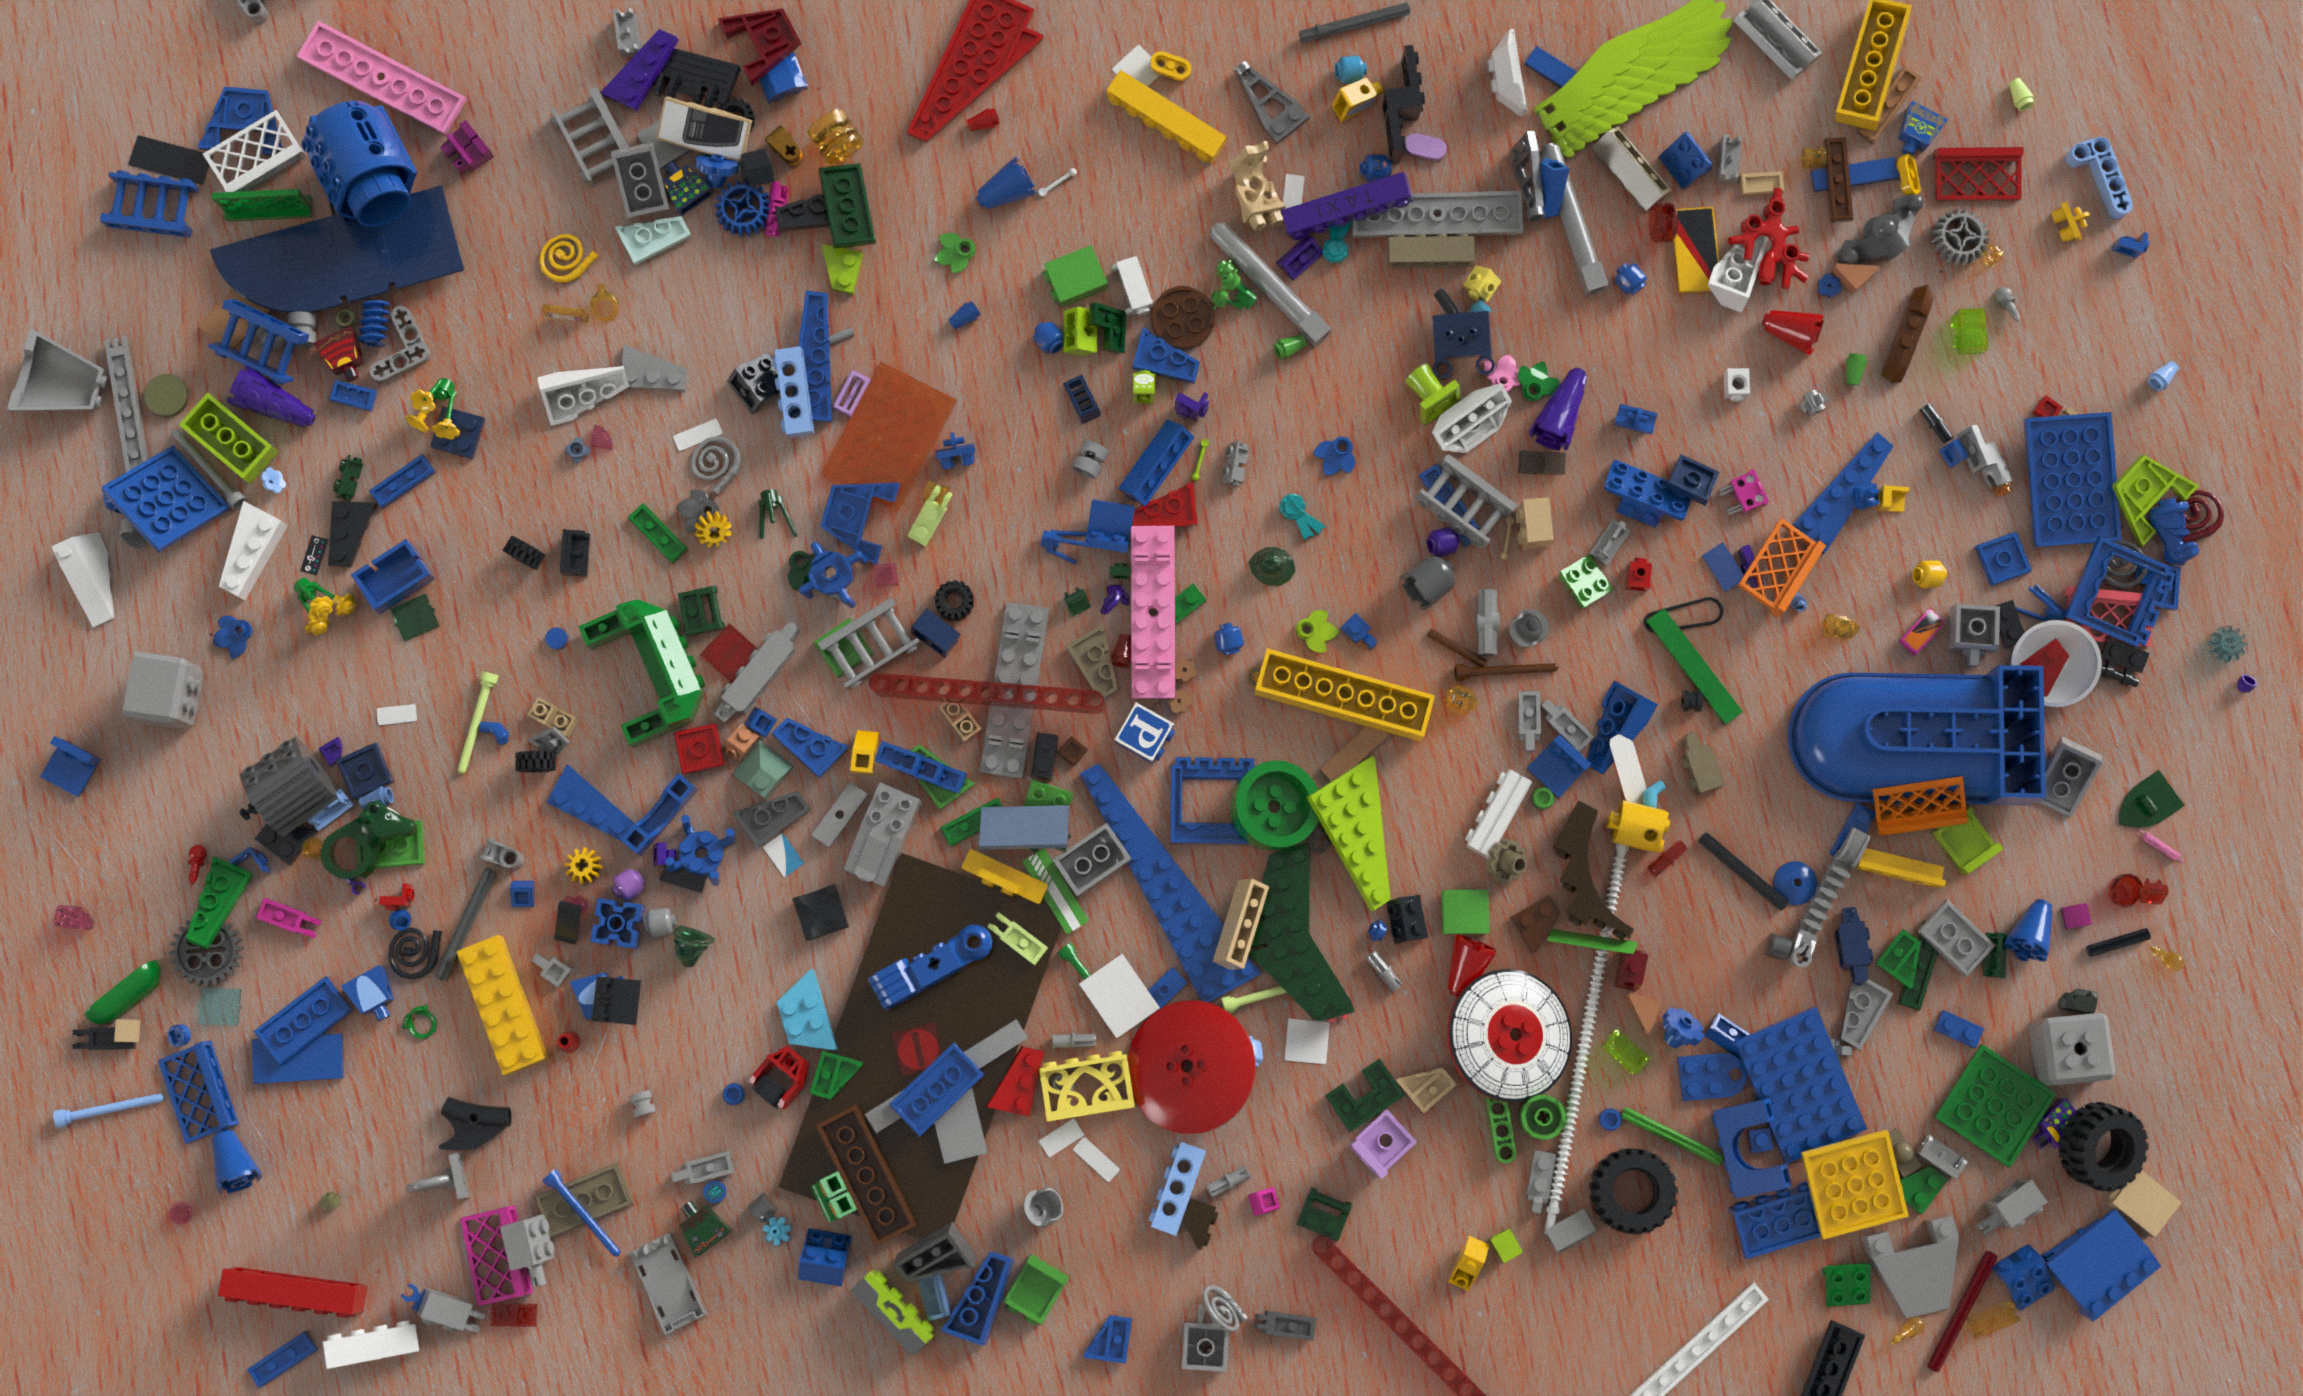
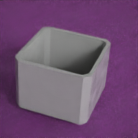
[122,651,204,730]
[2028,1013,2116,1086]

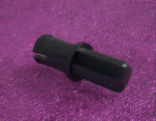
[1919,403,1954,444]

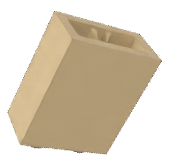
[2105,1171,2182,1237]

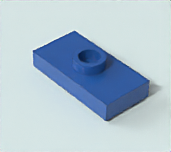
[329,380,378,412]
[1148,967,1187,1012]

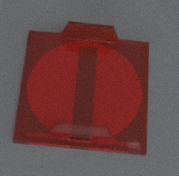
[700,623,759,683]
[892,1023,942,1076]

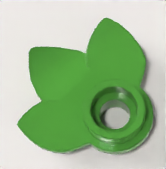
[935,233,976,273]

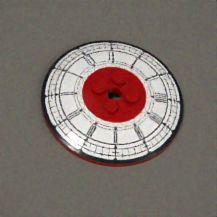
[1447,969,1572,1102]

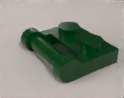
[678,586,725,637]
[1296,1187,1352,1241]

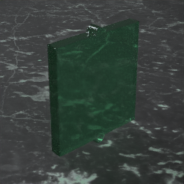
[391,594,440,641]

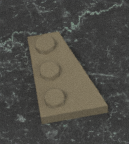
[1066,624,1118,702]

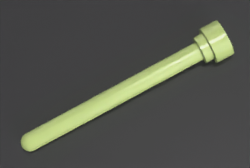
[458,671,499,774]
[1221,986,1287,1013]

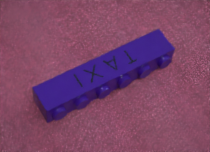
[1282,172,1414,240]

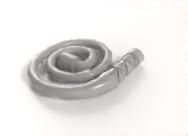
[691,436,742,495]
[1202,1285,1248,1332]

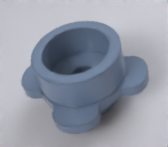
[565,437,591,463]

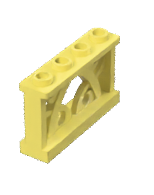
[1039,1051,1135,1121]

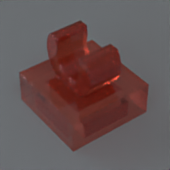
[2139,878,2169,905]

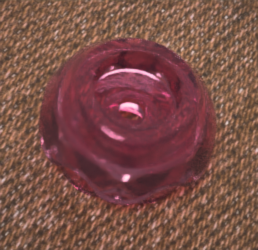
[562,895,589,916]

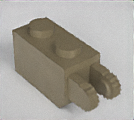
[1681,731,1725,795]

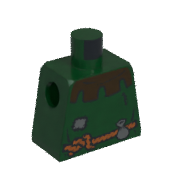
[680,1201,733,1257]

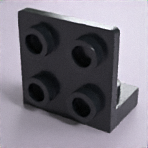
[727,353,780,415]

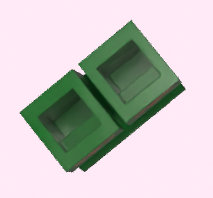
[811,1171,857,1223]

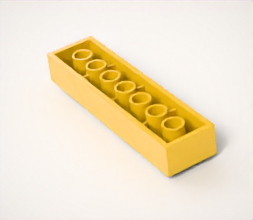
[1254,648,1435,742]

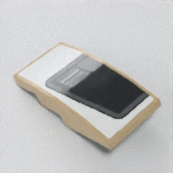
[656,97,752,161]

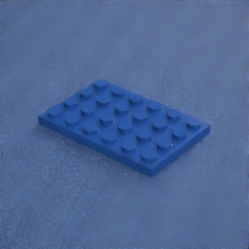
[2024,412,2122,547]
[1734,1006,1867,1164]

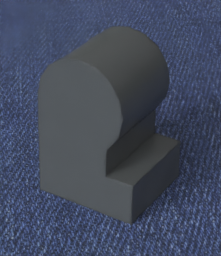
[1764,933,1793,961]
[748,1193,779,1223]

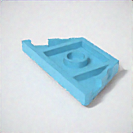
[777,969,838,1051]

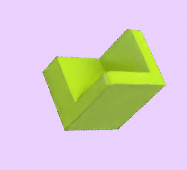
[1488,1228,1523,1263]

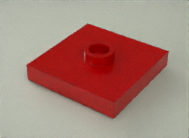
[673,723,726,775]

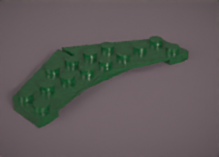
[1249,843,1355,1022]

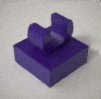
[653,843,676,867]

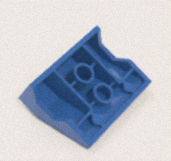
[2045,1208,2162,1322]

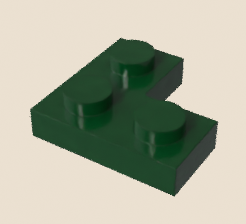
[1089,302,1126,354]

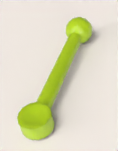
[1191,439,1209,481]

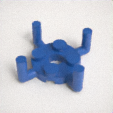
[799,542,868,608]
[665,815,736,886]

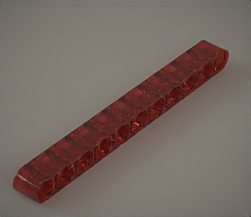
[869,673,1106,714]
[1311,1235,1487,1396]

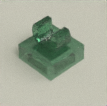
[1064,587,1091,616]

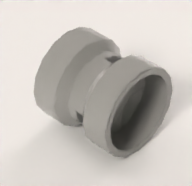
[629,1090,656,1118]

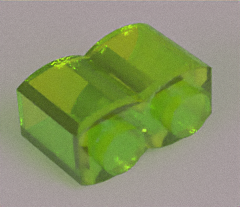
[1951,308,1988,354]

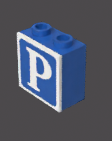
[1114,702,1175,764]

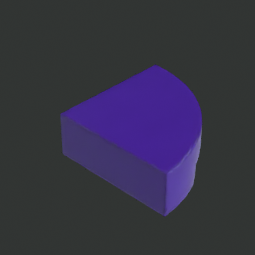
[319,737,342,767]

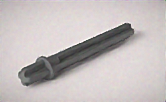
[1299,2,1410,43]
[435,868,496,981]

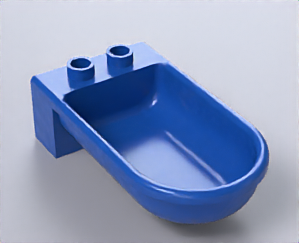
[1787,665,2046,806]

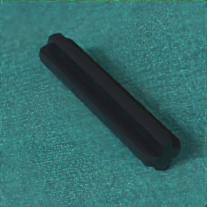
[2086,928,2151,957]

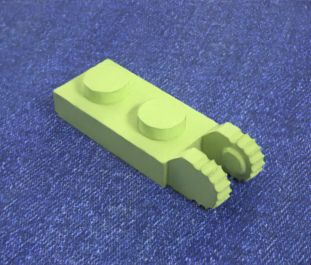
[907,485,953,547]
[987,912,1048,965]

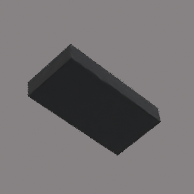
[660,865,708,893]
[554,901,582,945]

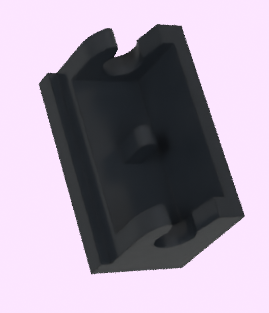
[560,529,590,577]

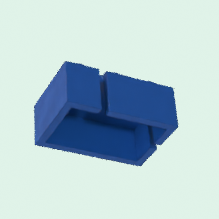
[351,539,435,614]

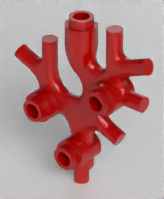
[1728,188,1809,289]

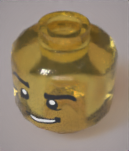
[1444,685,1478,716]

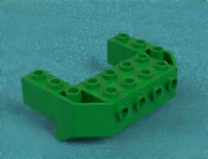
[578,599,706,748]

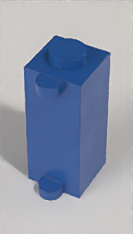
[1540,158,1570,219]

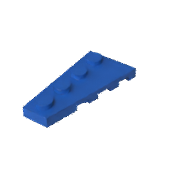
[546,764,634,841]

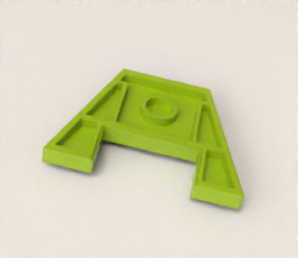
[2112,455,2200,547]

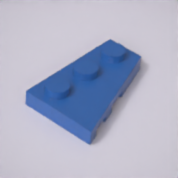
[1132,327,1200,384]

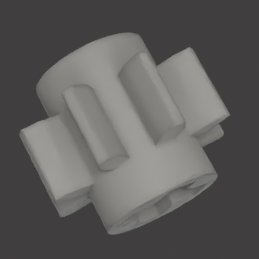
[1800,389,1828,416]

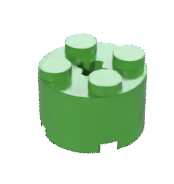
[1518,1095,1566,1140]

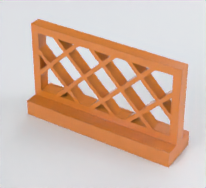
[1737,518,1826,618]
[1873,776,1968,836]

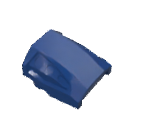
[760,52,808,103]

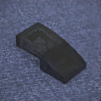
[1518,450,1566,475]

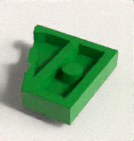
[1876,929,1921,990]
[1900,1165,1948,1215]

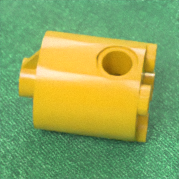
[1607,800,1670,853]

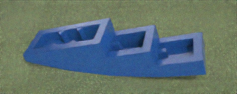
[874,741,967,794]

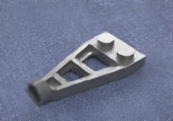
[1233,60,1310,145]
[1509,131,1545,222]

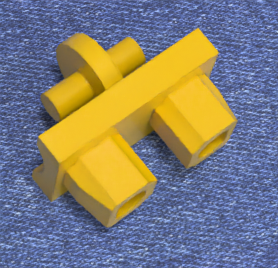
[2051,201,2090,242]

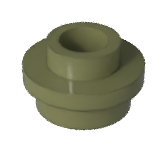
[335,309,357,330]
[318,1192,341,1211]

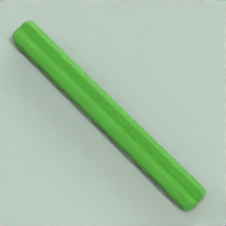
[1621,1108,1724,1165]

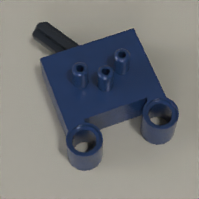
[1432,288,1497,380]

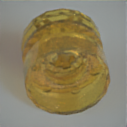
[807,109,864,165]

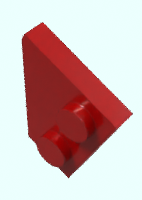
[2019,638,2070,697]

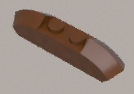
[1881,285,1934,383]

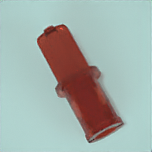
[1647,840,1688,877]

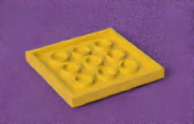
[1801,1130,1909,1240]

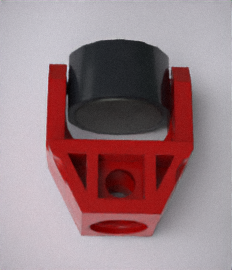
[749,1046,810,1110]

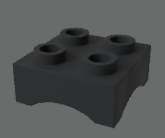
[792,884,849,941]

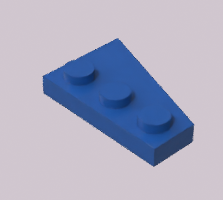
[772,718,850,779]

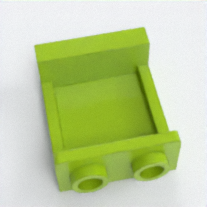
[1932,806,2003,876]

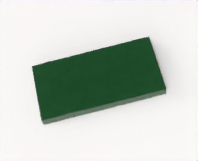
[818,163,876,249]

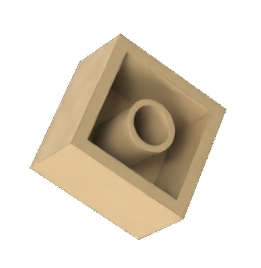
[1515,497,1554,550]

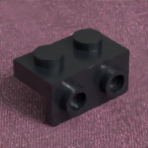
[1386,895,1428,944]

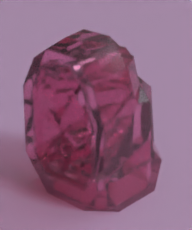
[54,905,94,930]

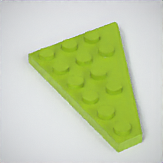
[1307,756,1391,911]

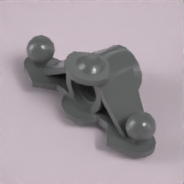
[1836,194,1924,265]

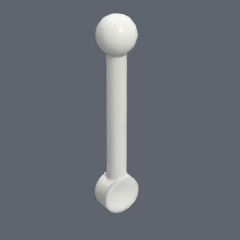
[1039,168,1077,197]

